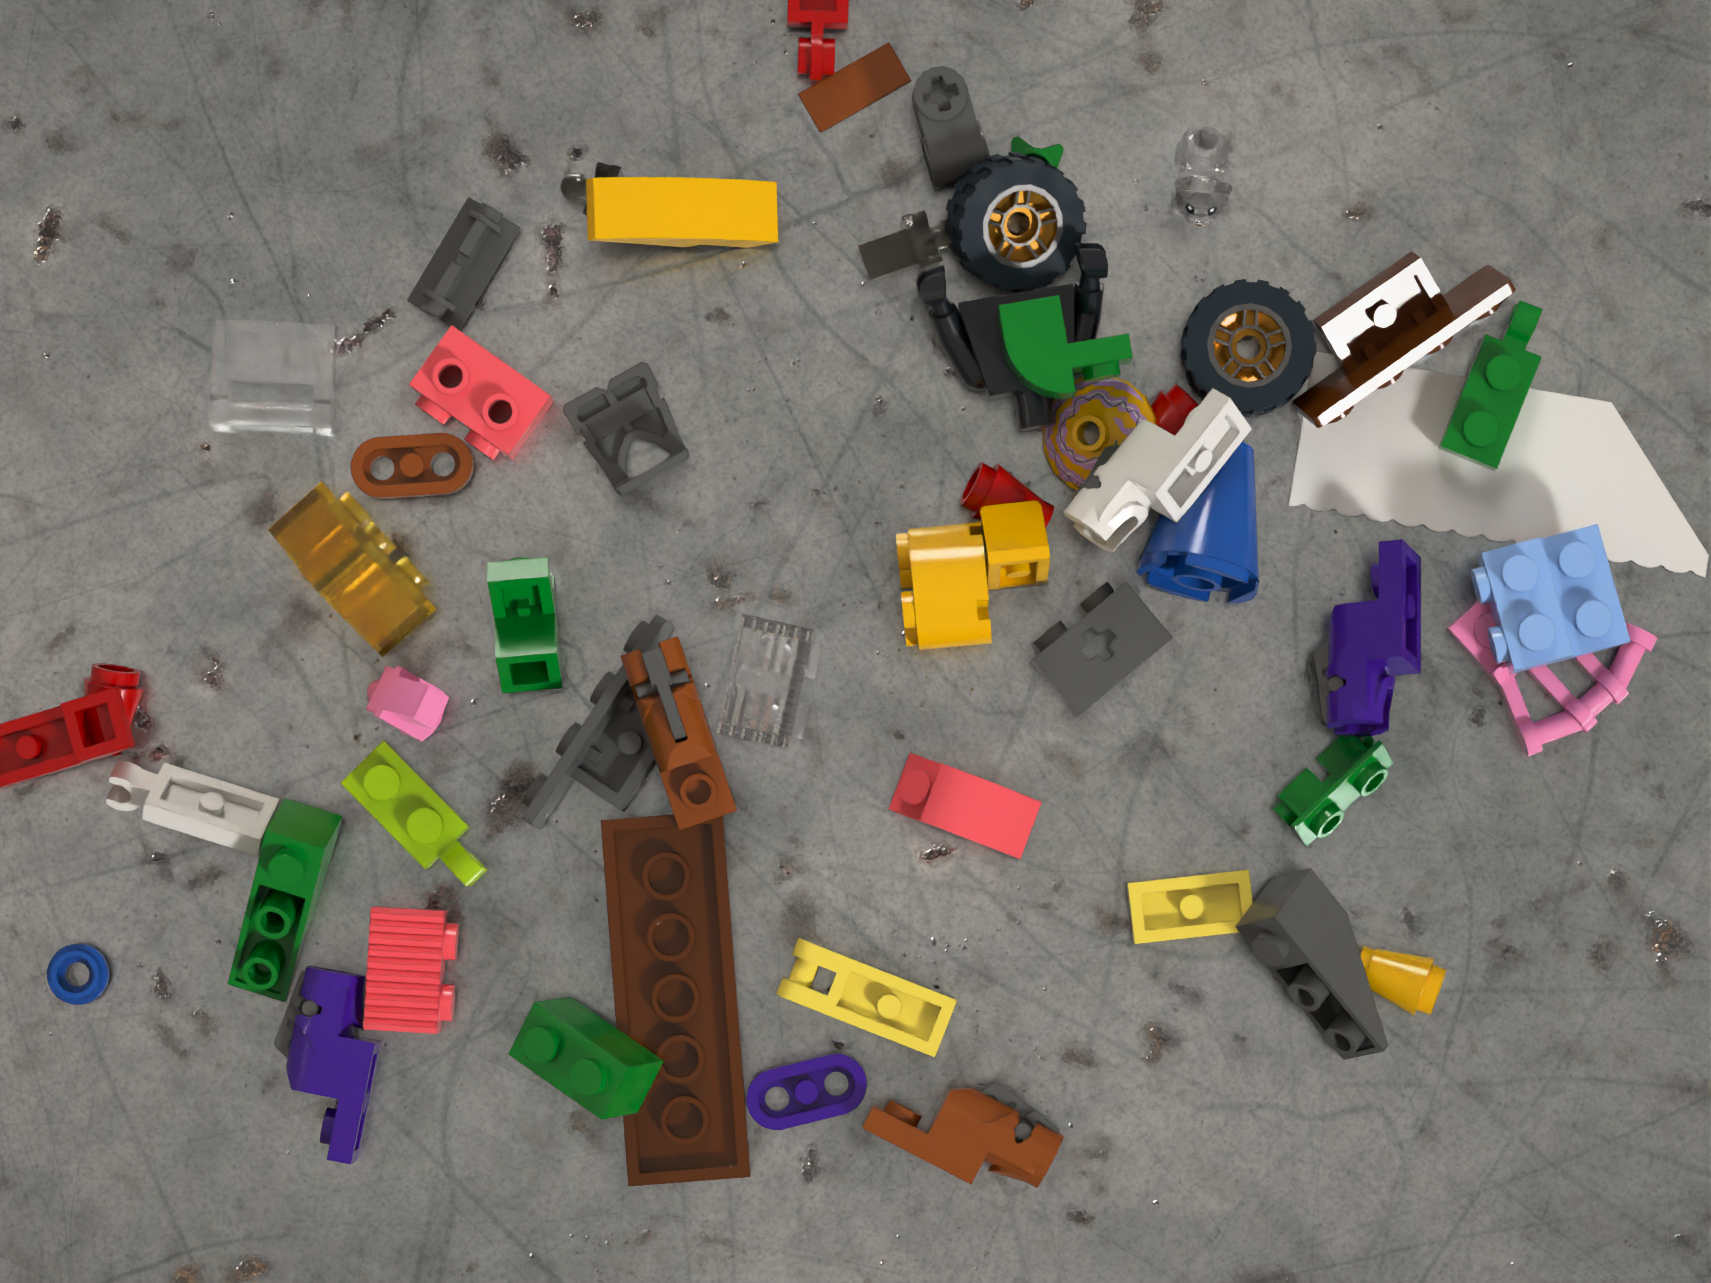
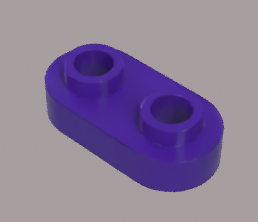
[746,1053,867,1130]

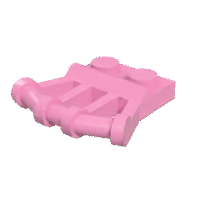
[1446,601,1658,757]

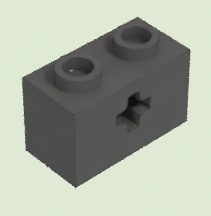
[1030,582,1173,717]

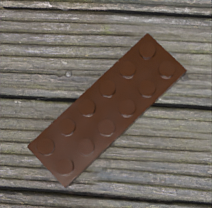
[601,814,751,1187]

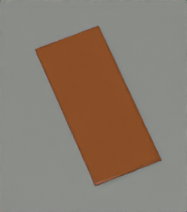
[798,42,912,133]

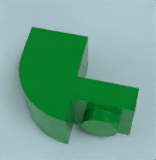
[996,295,1133,399]
[487,557,563,694]

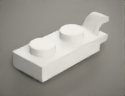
[106,761,279,856]

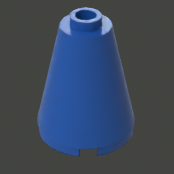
[1136,440,1259,603]

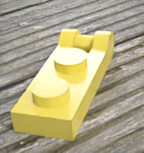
[776,938,957,1057]

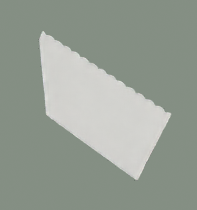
[1288,352,1709,578]

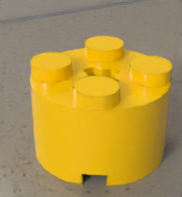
[896,522,992,650]

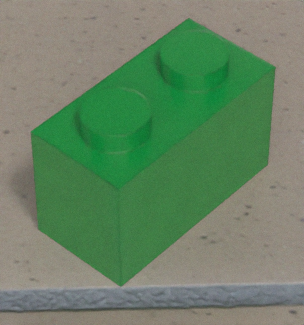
[508,997,664,1120]

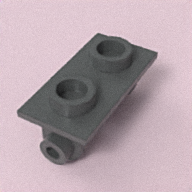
[407,197,521,331]

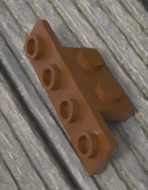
[1293,251,1516,428]

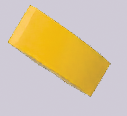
[586,177,778,248]

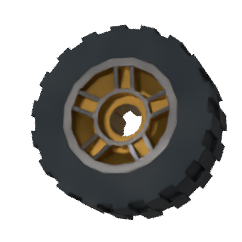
[944,152,1087,292]
[1180,279,1317,417]

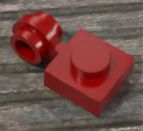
[787,0,849,81]

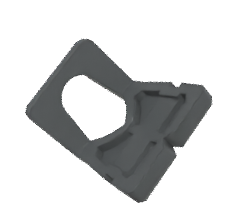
[563,362,689,495]

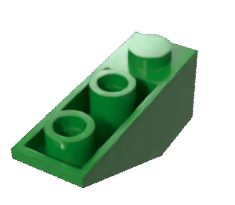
[228,798,342,1002]

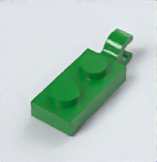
[1438,300,1543,471]

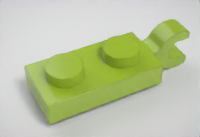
[341,740,488,887]

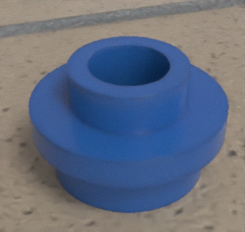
[47,944,109,1005]

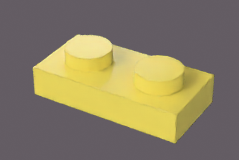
[1126,870,1253,944]

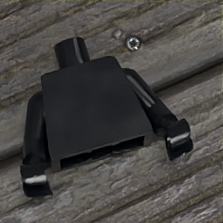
[916,243,1108,431]

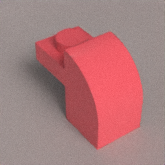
[888,753,1042,859]

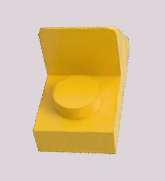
[980,501,1050,591]

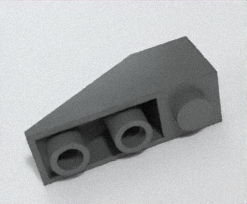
[1235,868,1388,1060]

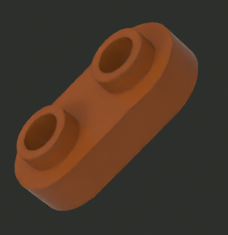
[351,433,474,499]

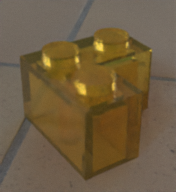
[268,481,437,658]

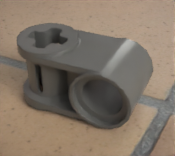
[912,66,990,189]

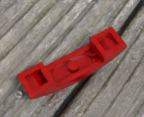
[0,687,135,788]

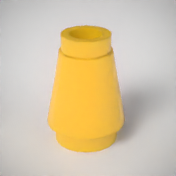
[1360,946,1447,1015]

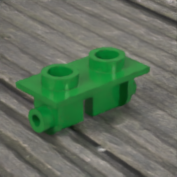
[1272,736,1393,847]

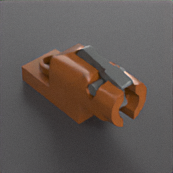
[620,636,737,830]
[862,1082,1064,1188]

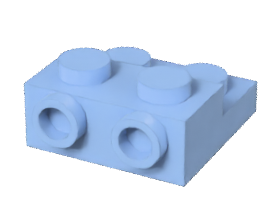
[1471,524,1631,675]

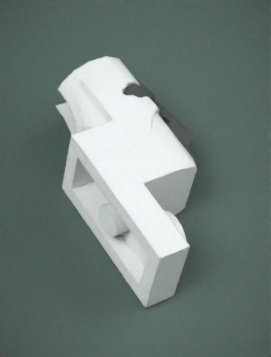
[1063,388,1252,553]

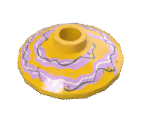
[1042,376,1157,490]

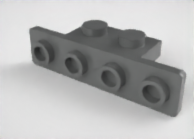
[521,614,674,829]

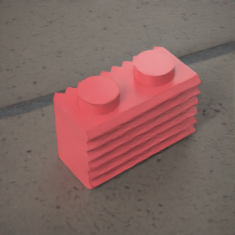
[363,906,459,1034]

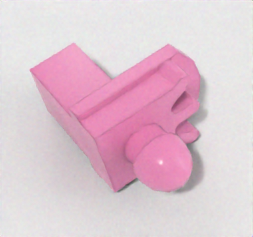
[365,666,449,741]

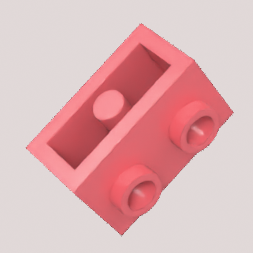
[409,325,555,460]

